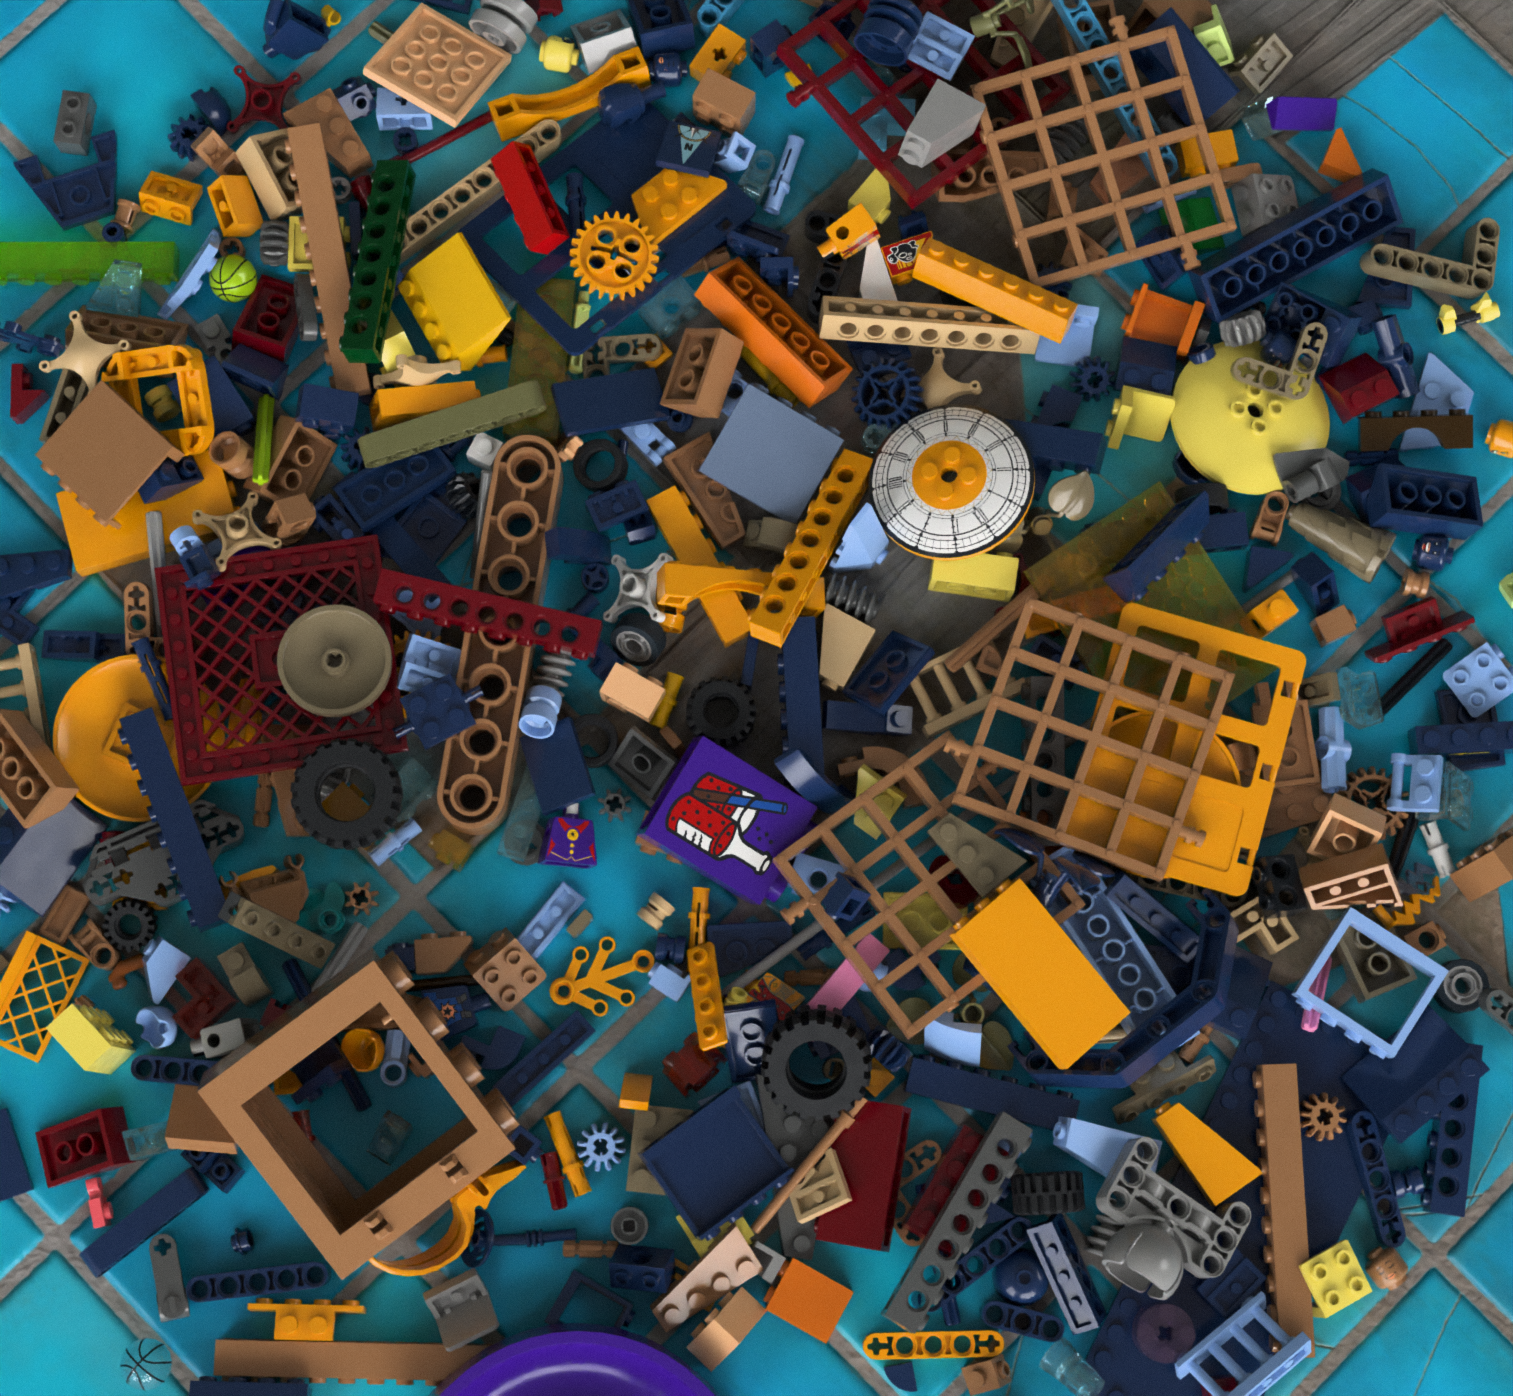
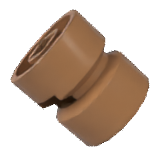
[209,431,255,479]

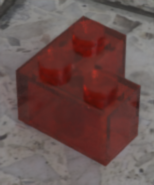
[172,957,240,1039]

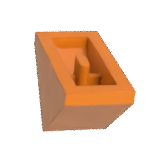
[1318,128,1362,183]

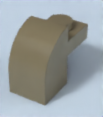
[743,517,808,557]
[217,942,275,1008]

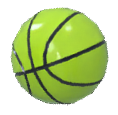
[209,254,257,303]

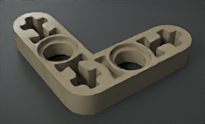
[1230,322,1328,400]
[583,334,663,379]

